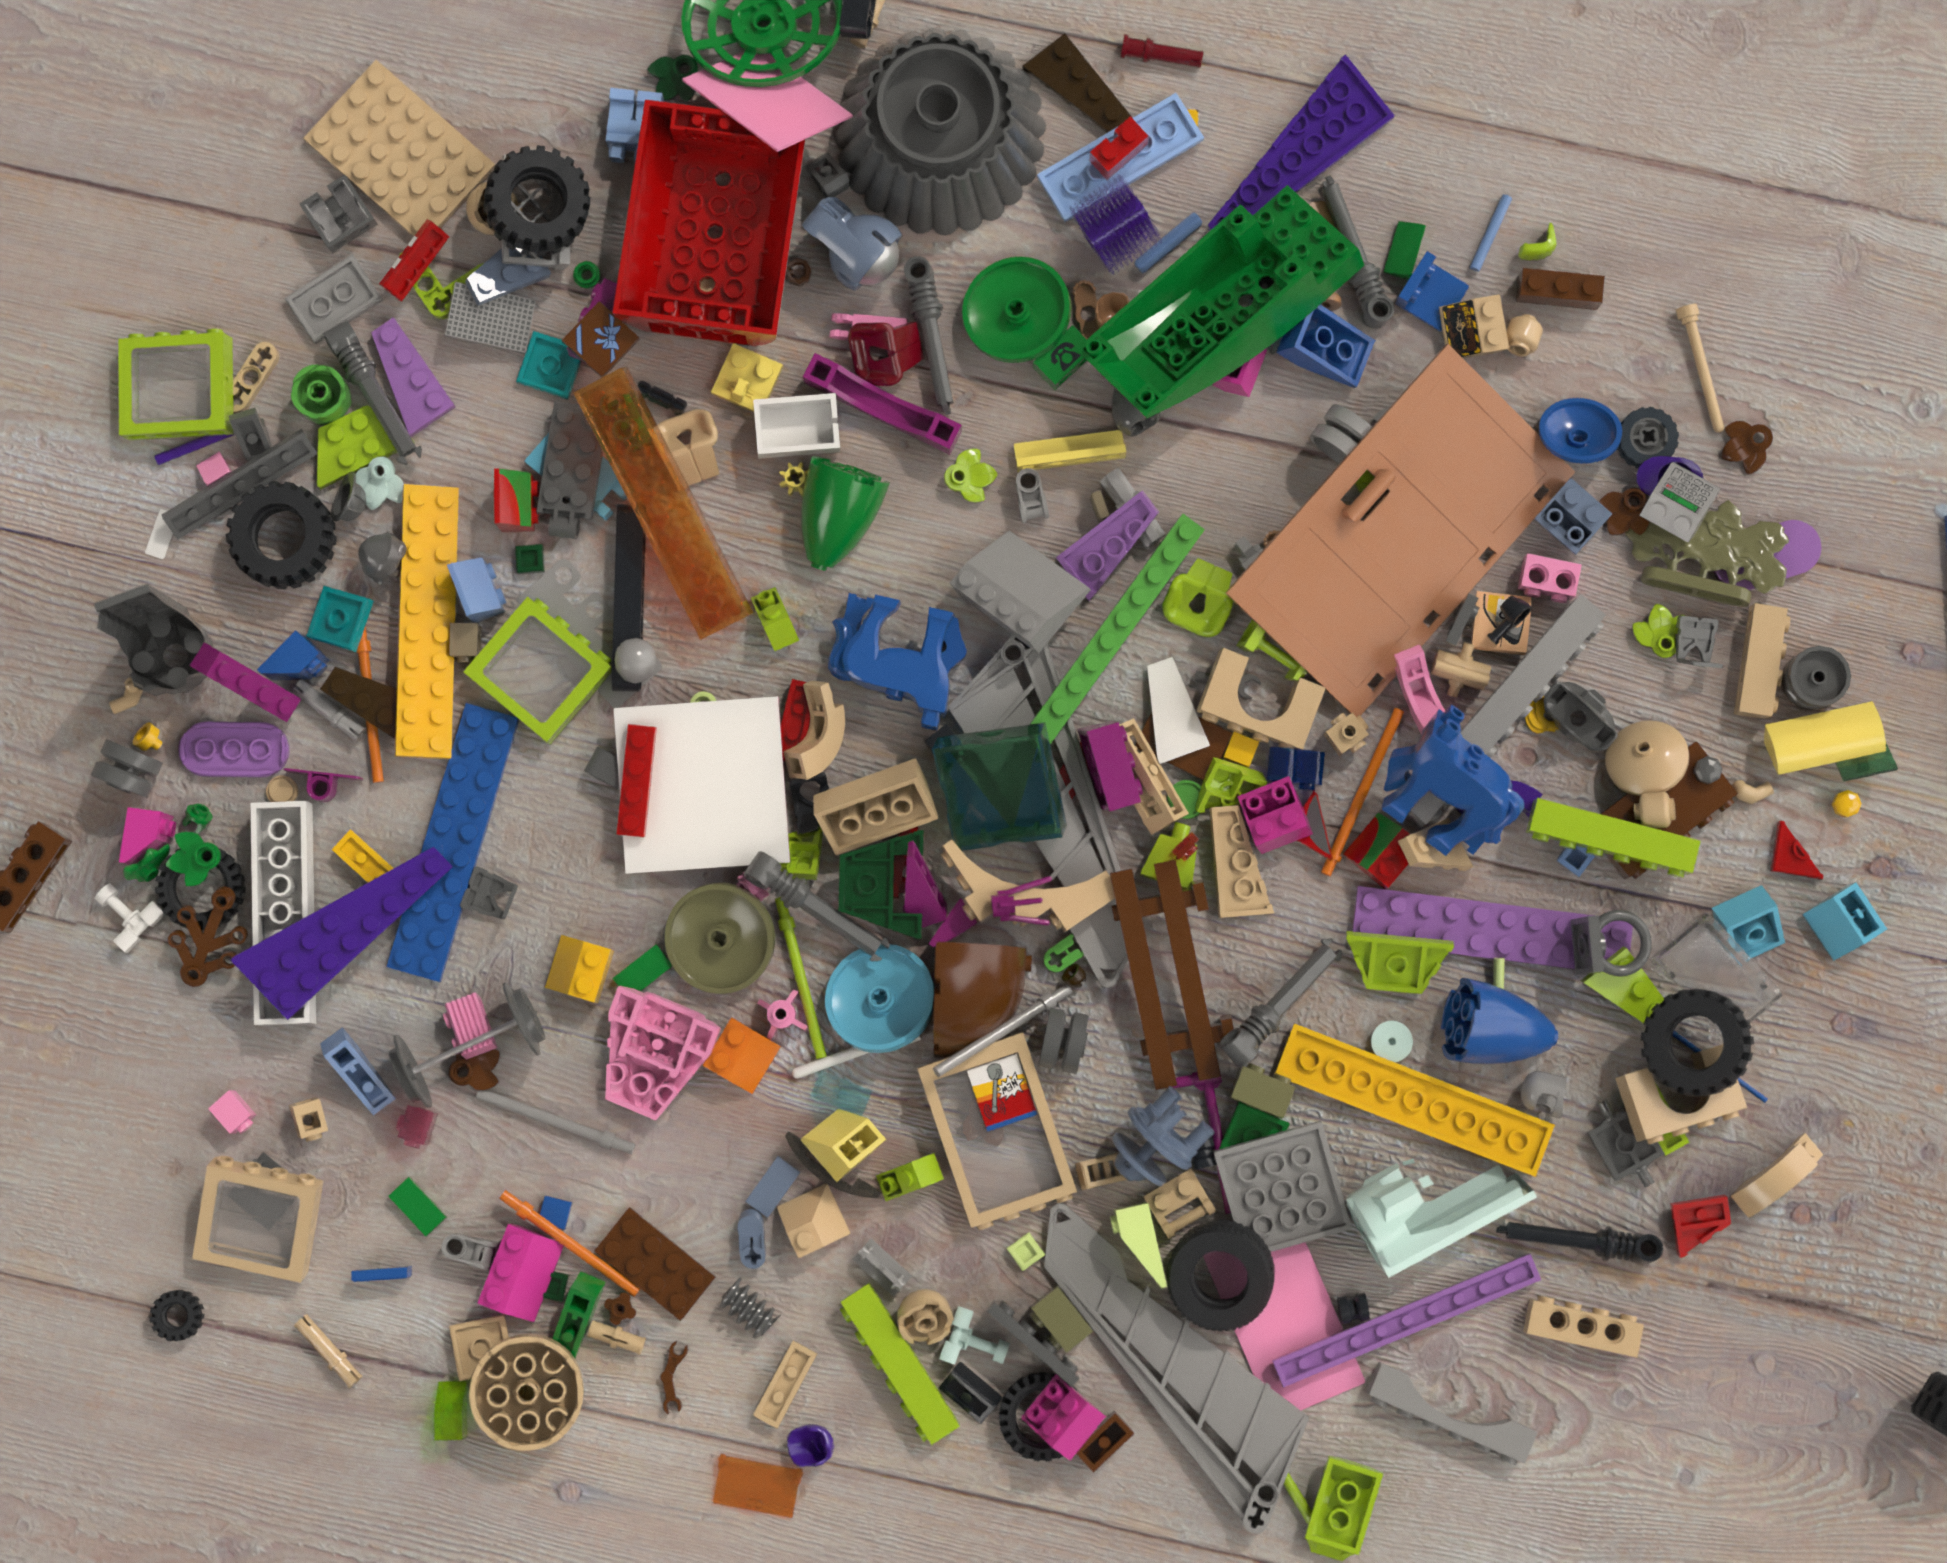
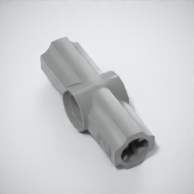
[1099,468,1166,549]

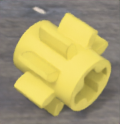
[779,462,807,496]

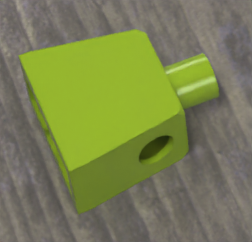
[1140,822,1197,889]

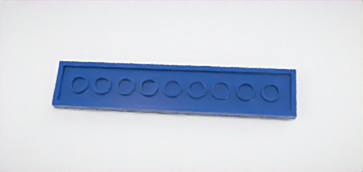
[386,703,520,982]

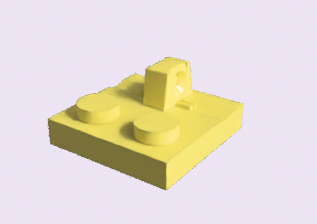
[711,343,783,412]

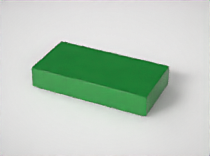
[613,944,673,992]
[388,1177,447,1237]

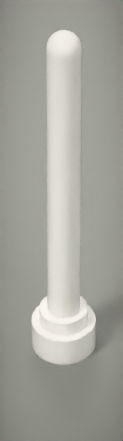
[792,1035,921,1079]

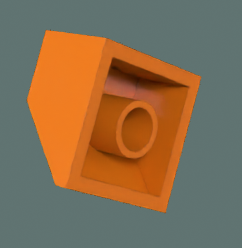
[703,1017,781,1094]

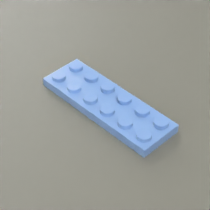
[1037,93,1204,222]

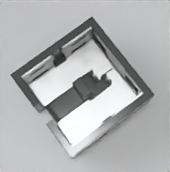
[299,174,377,253]

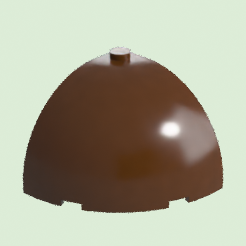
[933,942,1032,1058]

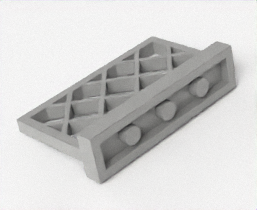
[502,155,570,271]

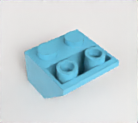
[1802,882,1887,961]

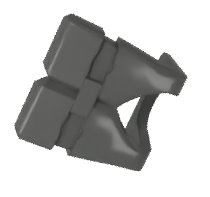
[1676,615,1723,668]
[460,866,518,920]

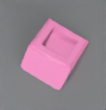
[196,451,232,486]

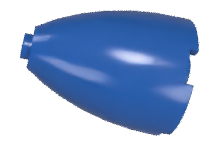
[1441,978,1558,1064]

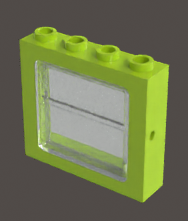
[118,329,234,440]
[463,596,612,745]

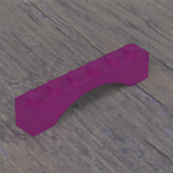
[803,353,962,455]

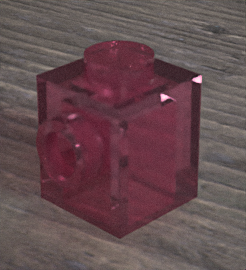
[396,1105,438,1149]

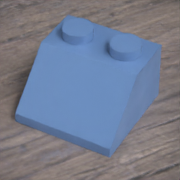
[447,557,507,623]

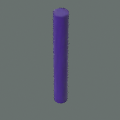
[154,433,235,465]

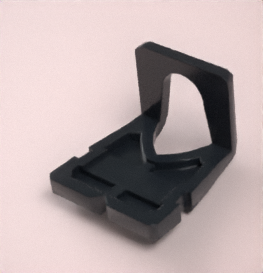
[790,772,829,835]

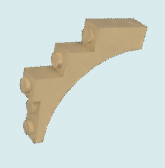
[940,840,1115,932]

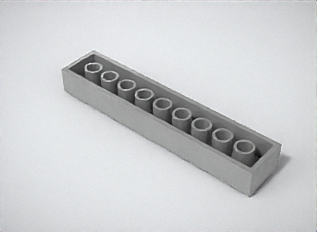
[1406,594,1606,829]

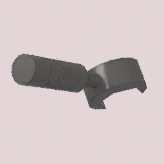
[1194,671,1261,699]

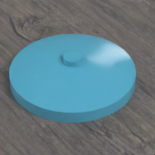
[825,944,935,1053]

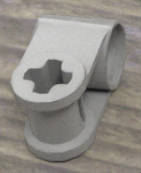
[1016,468,1049,523]
[441,1233,498,1270]

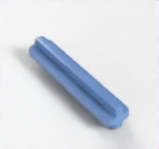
[1135,213,1202,273]

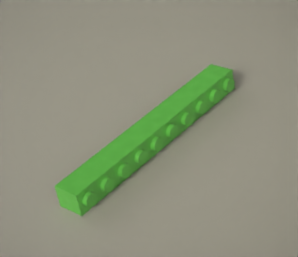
[1020,514,1205,749]

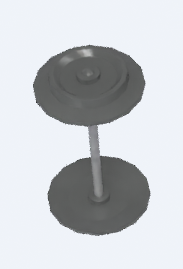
[389,983,546,1108]

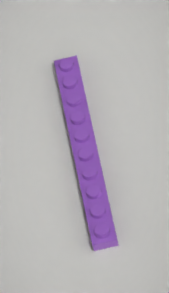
[1272,1253,1541,1387]

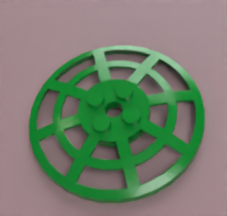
[681,0,843,87]

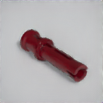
[1120,34,1204,68]

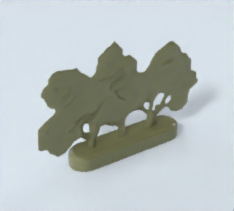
[1625,500,1789,607]

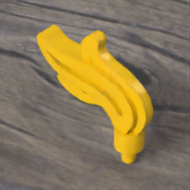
[1524,696,1559,734]

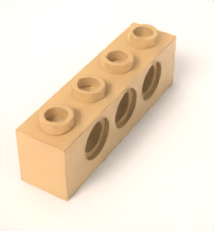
[1523,1295,1644,1358]

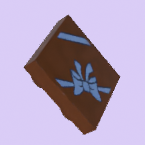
[562,301,640,379]

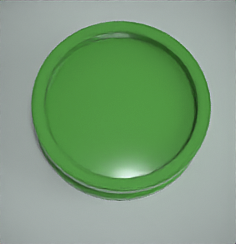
[1167,780,1201,819]

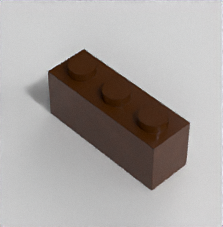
[1516,268,1605,310]

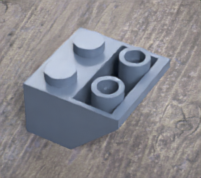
[1534,478,1612,555]

